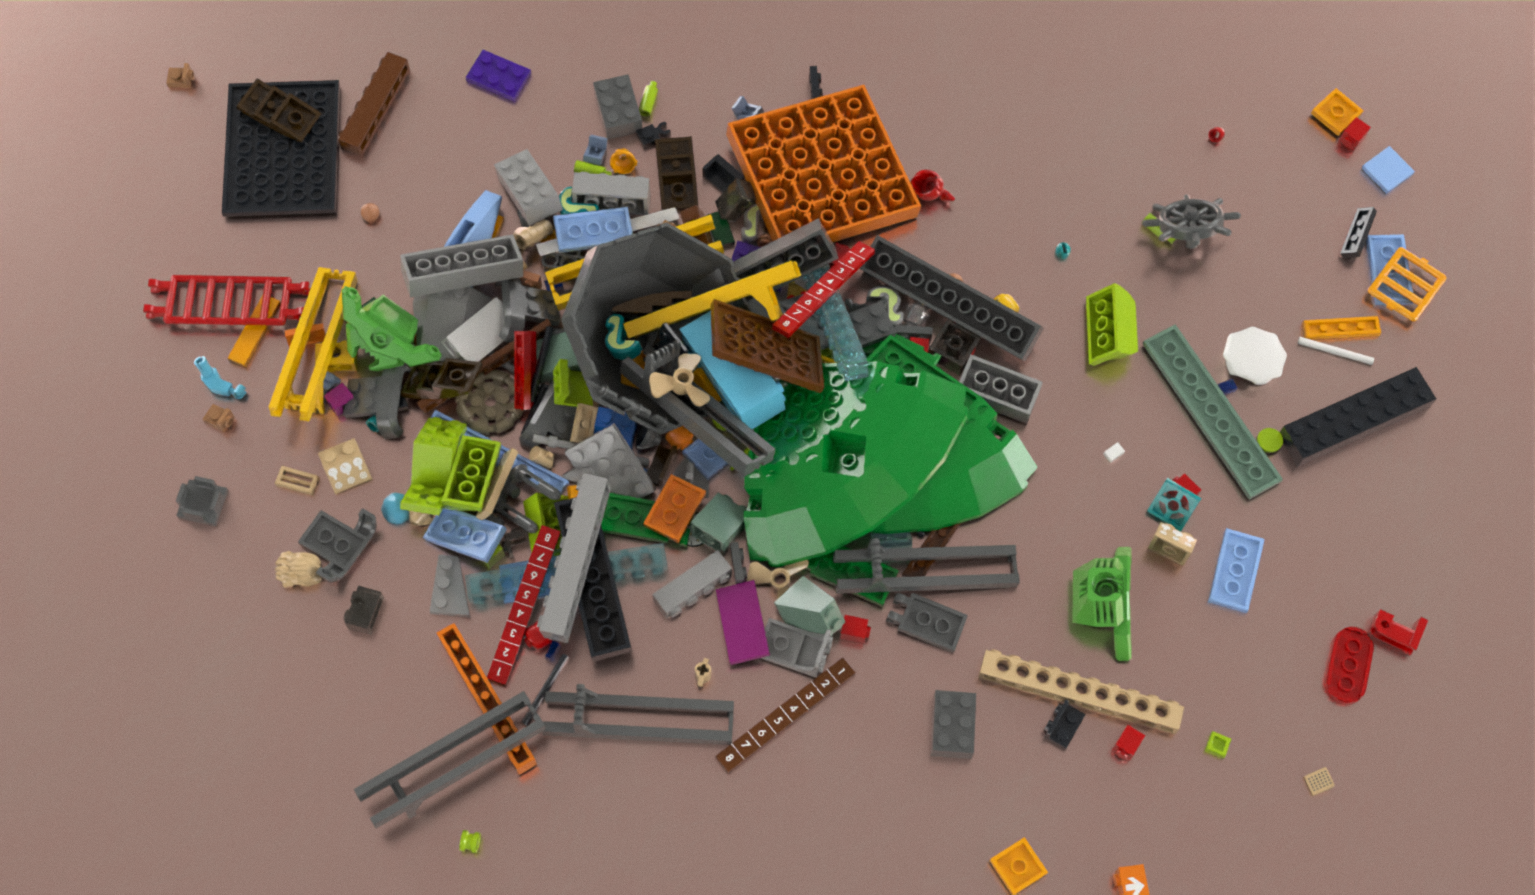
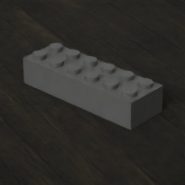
[733,218,838,302]

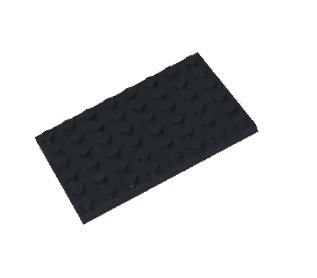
[222,80,340,217]

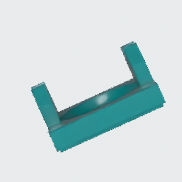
[1147,478,1202,532]

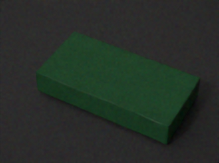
[706,210,735,248]

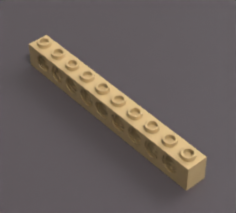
[978,649,1184,734]

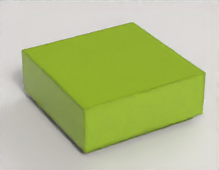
[1204,731,1231,759]

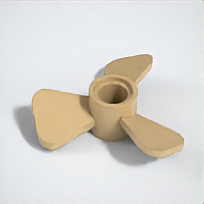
[649,354,710,406]
[747,560,809,599]

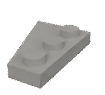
[430,555,470,618]

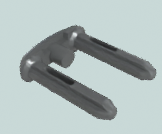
[493,464,561,533]

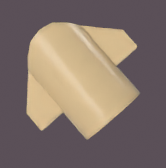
[529,446,554,469]
[409,511,433,526]
[695,658,711,687]

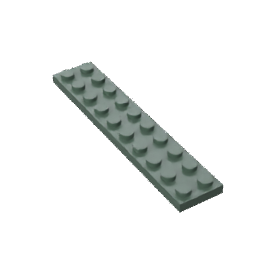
[1142,324,1283,500]

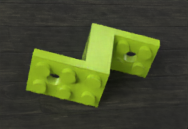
[400,417,467,516]

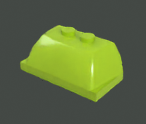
[1086,283,1138,366]
[442,435,501,512]

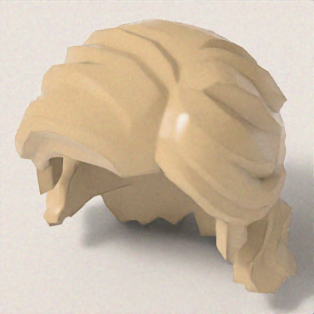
[275,551,323,588]

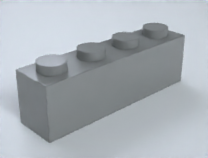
[652,550,732,619]

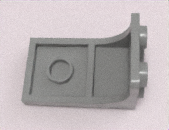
[761,618,833,678]

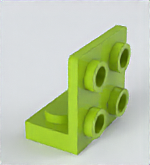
[553,359,593,407]

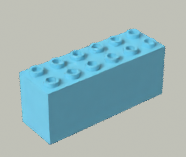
[679,311,786,429]

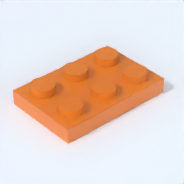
[643,474,706,543]

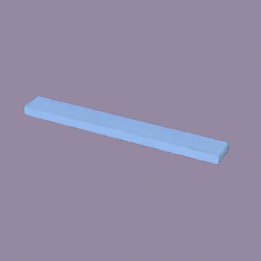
[430,410,569,495]

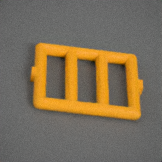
[1368,247,1447,322]

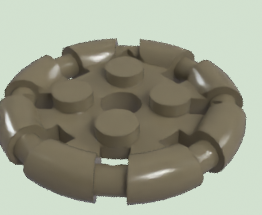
[455,369,524,435]

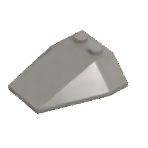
[413,287,492,363]

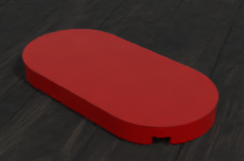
[1324,627,1374,705]

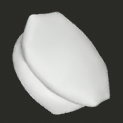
[1223,326,1287,385]

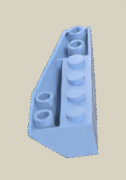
[444,190,502,288]

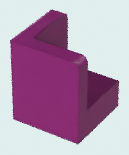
[324,382,354,417]

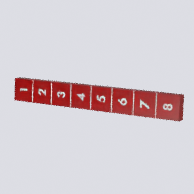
[772,241,875,338]
[487,525,561,685]

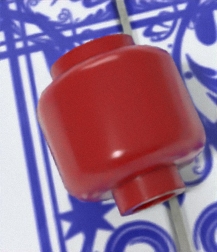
[524,620,553,650]

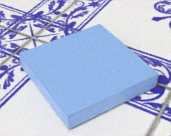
[1361,146,1415,194]
[682,439,728,480]

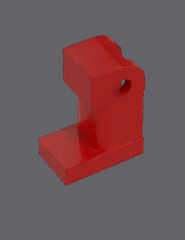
[1369,609,1428,655]

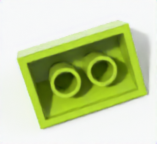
[523,493,568,556]

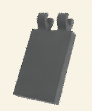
[886,592,968,653]

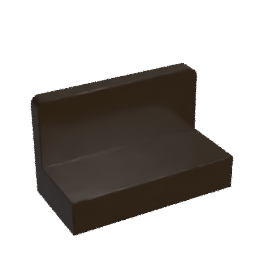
[647,445,677,488]

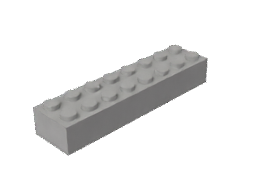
[537,473,611,643]

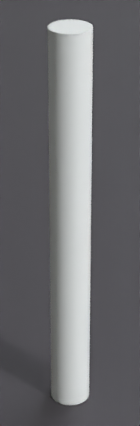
[1298,337,1374,365]

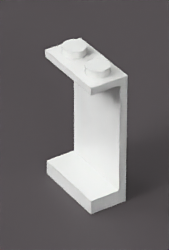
[441,297,504,362]

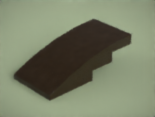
[236,78,322,143]
[655,136,699,210]
[610,291,692,316]
[401,358,483,399]

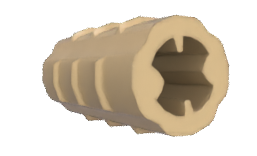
[515,219,553,250]

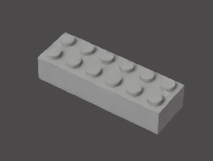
[400,235,523,298]

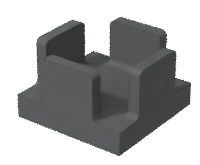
[176,476,228,526]

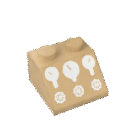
[318,438,373,495]
[1148,522,1197,566]

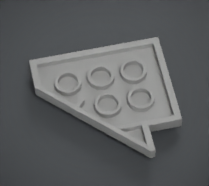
[562,423,656,498]

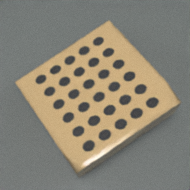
[1304,767,1335,796]

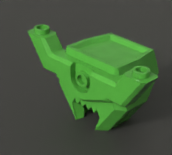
[342,286,442,371]
[1072,547,1132,661]

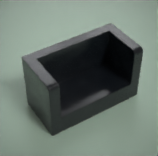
[702,154,745,199]

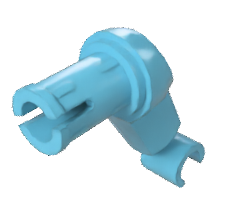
[194,356,247,399]

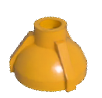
[610,148,637,174]

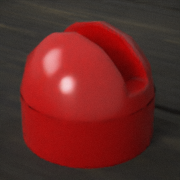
[1208,127,1225,143]

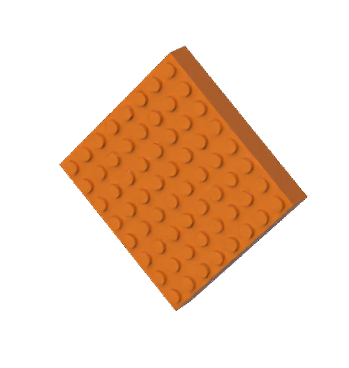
[726,85,921,242]

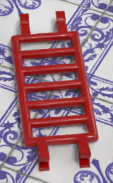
[143,275,311,326]

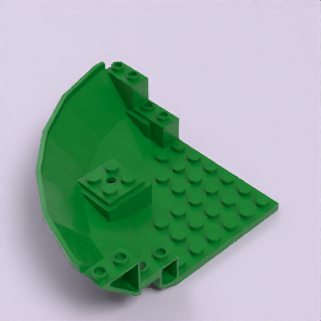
[848,335,1038,534]
[744,361,969,567]

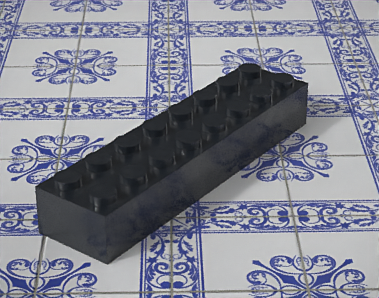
[1280,367,1437,467]
[554,497,633,662]

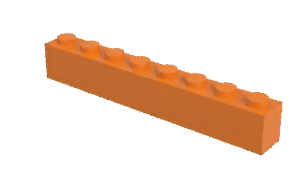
[437,623,537,775]

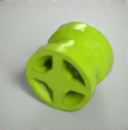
[459,830,481,853]

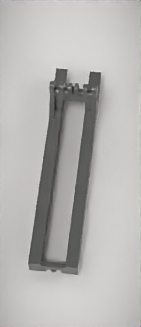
[620,340,775,477]
[833,539,1020,594]
[543,684,734,745]
[354,691,546,829]

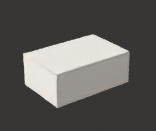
[1103,442,1125,463]

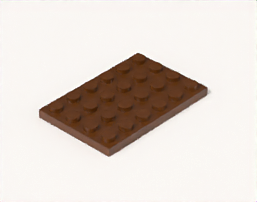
[711,299,824,393]

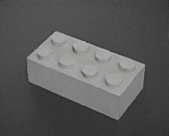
[494,149,563,226]
[572,172,651,216]
[959,354,1043,424]

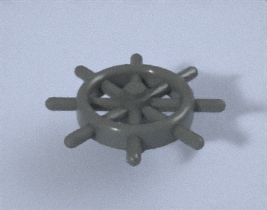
[1142,194,1241,249]

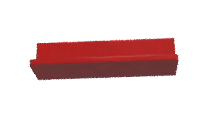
[514,331,536,410]

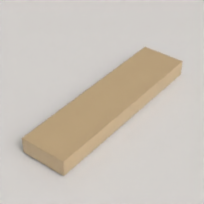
[476,448,518,520]

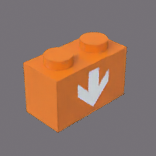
[1113,864,1150,895]

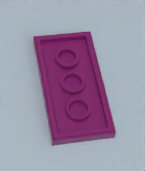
[715,580,770,665]

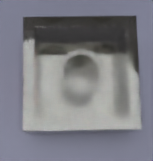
[928,319,981,376]

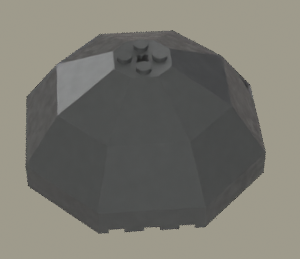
[561,223,753,435]

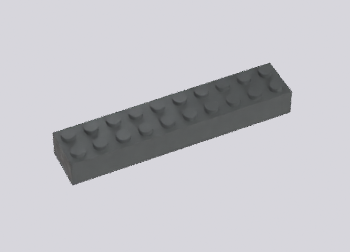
[859,235,1044,362]

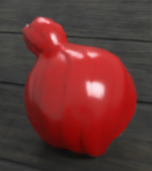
[910,169,955,201]

